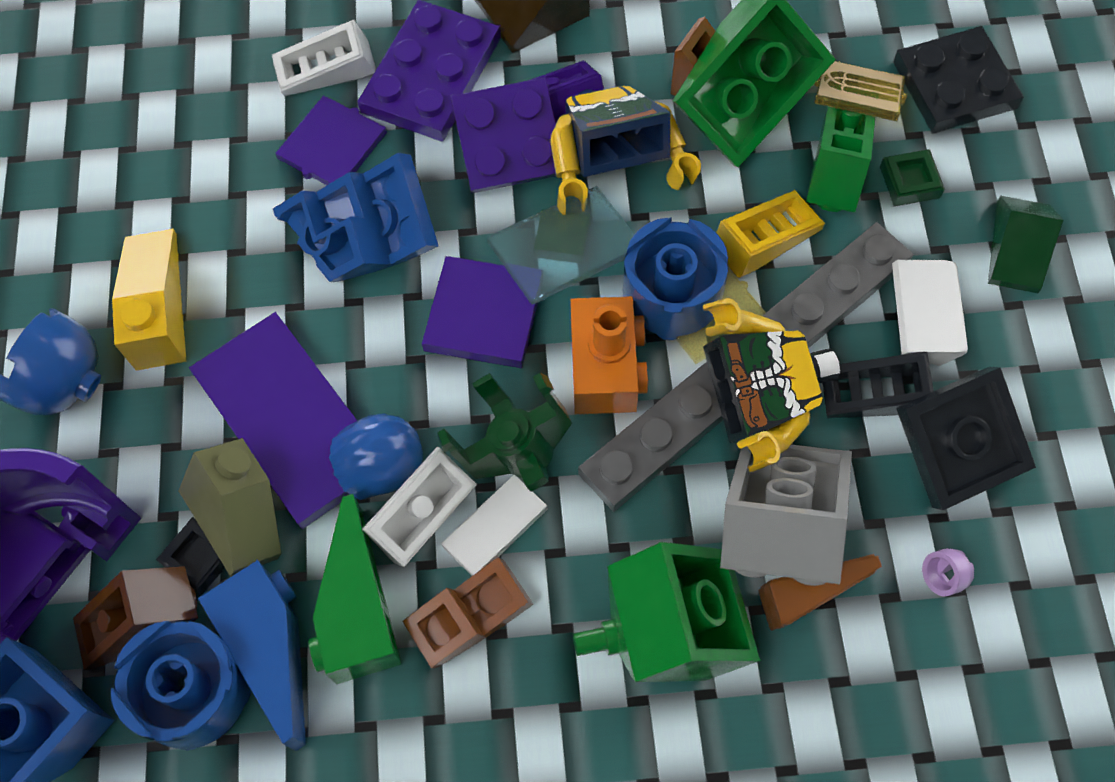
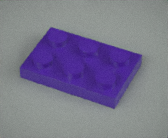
[357,0,501,142]

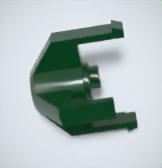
[437,373,572,492]

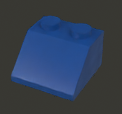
[0,637,115,782]

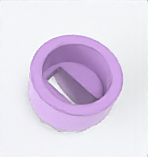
[922,549,974,596]

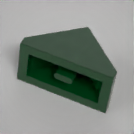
[988,195,1063,294]

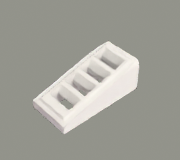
[272,19,376,96]

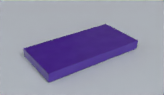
[188,311,357,530]

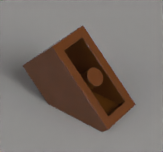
[73,566,198,670]

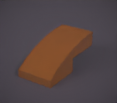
[402,557,534,669]

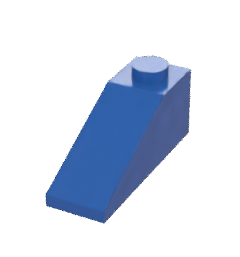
[198,560,306,751]

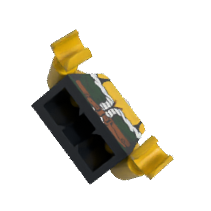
[703,298,840,472]

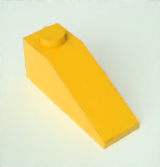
[112,229,186,371]

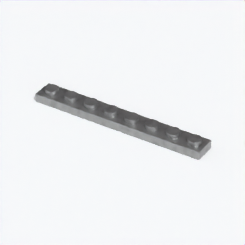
[578,222,914,512]

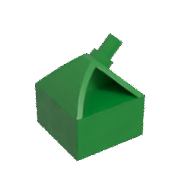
[573,542,760,682]

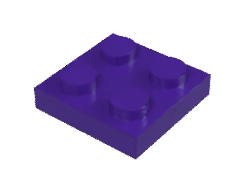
[451,77,556,194]

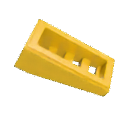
[716,190,825,278]

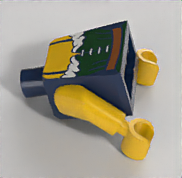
[550,86,701,215]

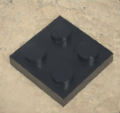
[893,26,1024,134]
[896,367,1036,510]

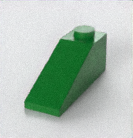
[806,89,878,213]
[308,494,402,685]

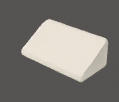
[892,260,968,366]
[363,447,477,567]

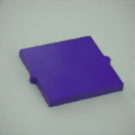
[275,95,387,185]

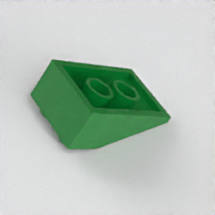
[673,0,836,168]

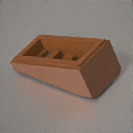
[758,554,882,631]

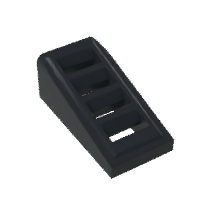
[822,351,934,419]

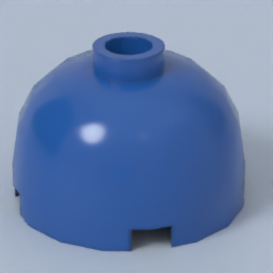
[0,308,101,415]

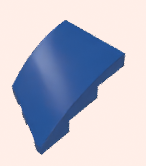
[272,153,439,282]

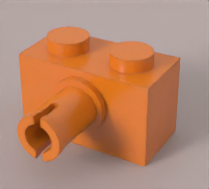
[570,296,648,414]

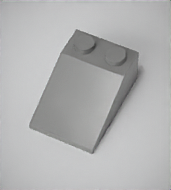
[720,445,852,585]

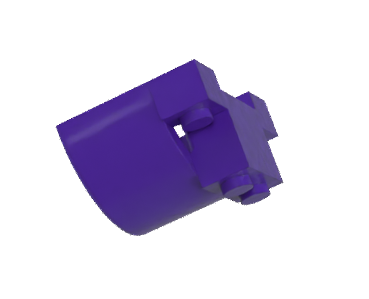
[0,448,142,643]

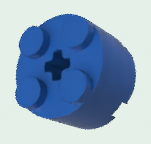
[623,217,728,341]
[111,621,251,751]

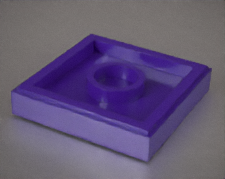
[422,256,543,369]

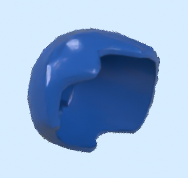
[329,413,423,500]

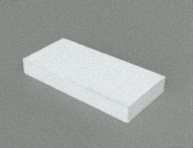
[441,475,548,576]

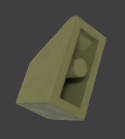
[178,438,281,577]

